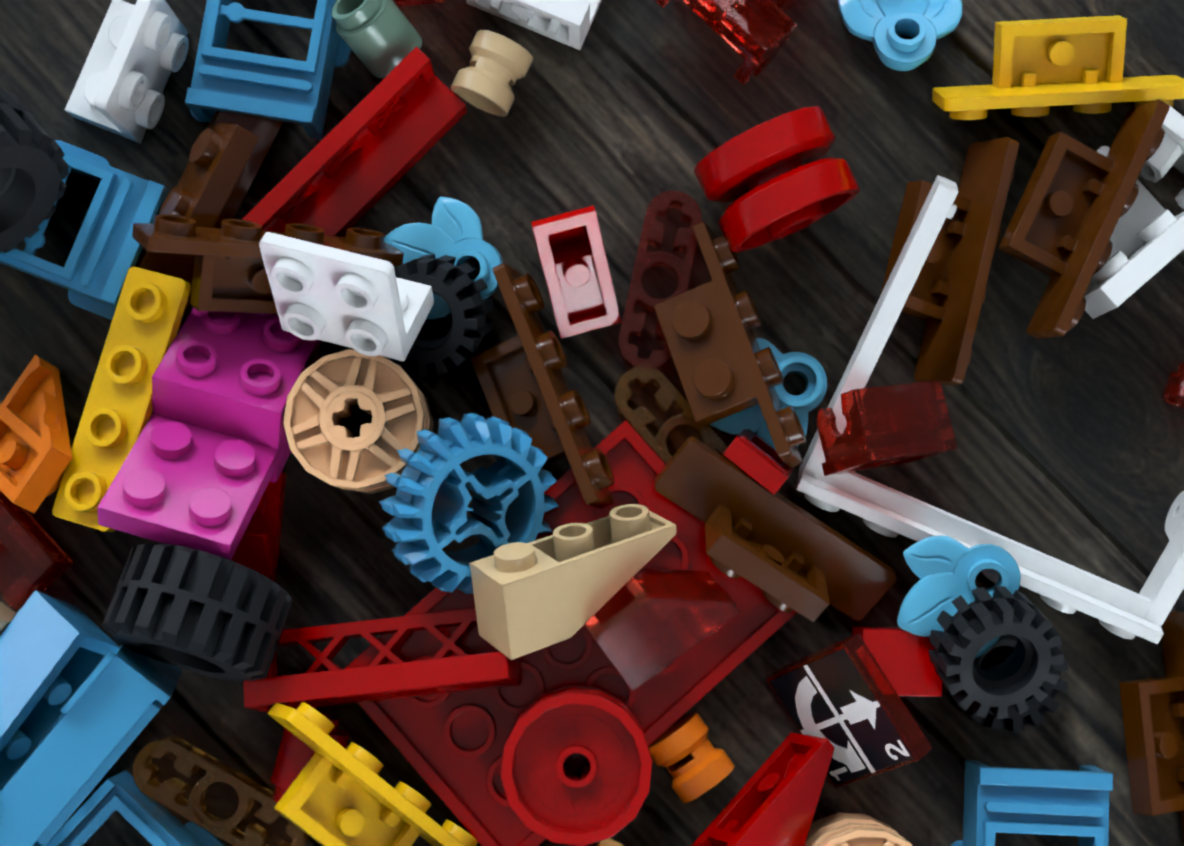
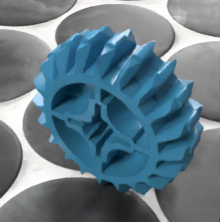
[379,413,559,594]

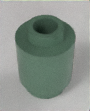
[331,0,422,78]

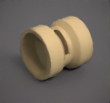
[451,30,533,117]

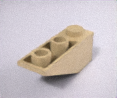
[469,504,677,660]

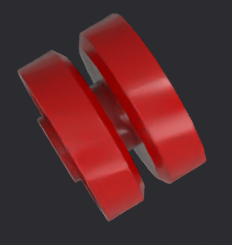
[694,106,861,253]
[501,685,652,846]

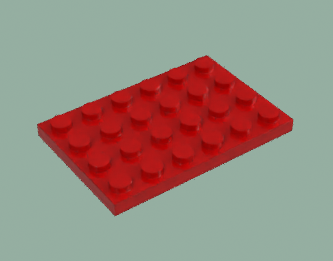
[344,420,797,846]

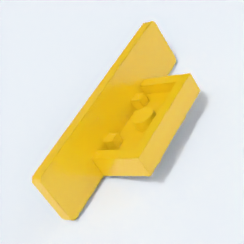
[932,15,1184,120]
[52,266,191,532]
[267,702,478,846]

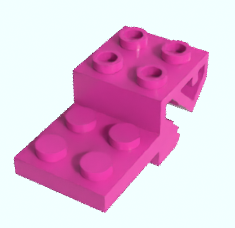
[97,307,323,560]

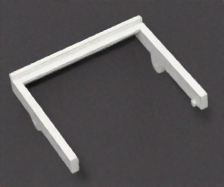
[796,175,1184,645]

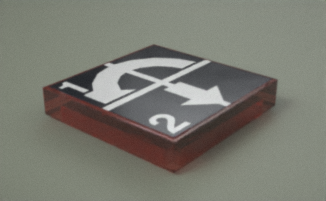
[766,633,932,788]

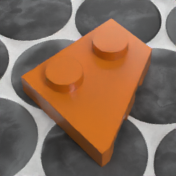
[0,355,72,514]

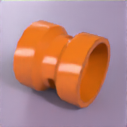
[648,712,735,804]

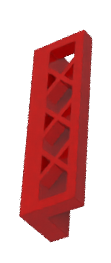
[242,46,468,237]
[243,608,521,713]

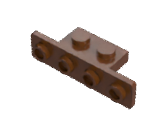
[998,99,1170,339]
[135,111,283,315]
[879,137,1019,385]
[132,214,404,314]
[654,221,806,468]
[470,262,615,508]
[655,437,896,622]
[1119,611,1184,844]

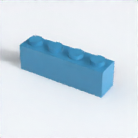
[0,590,120,790]

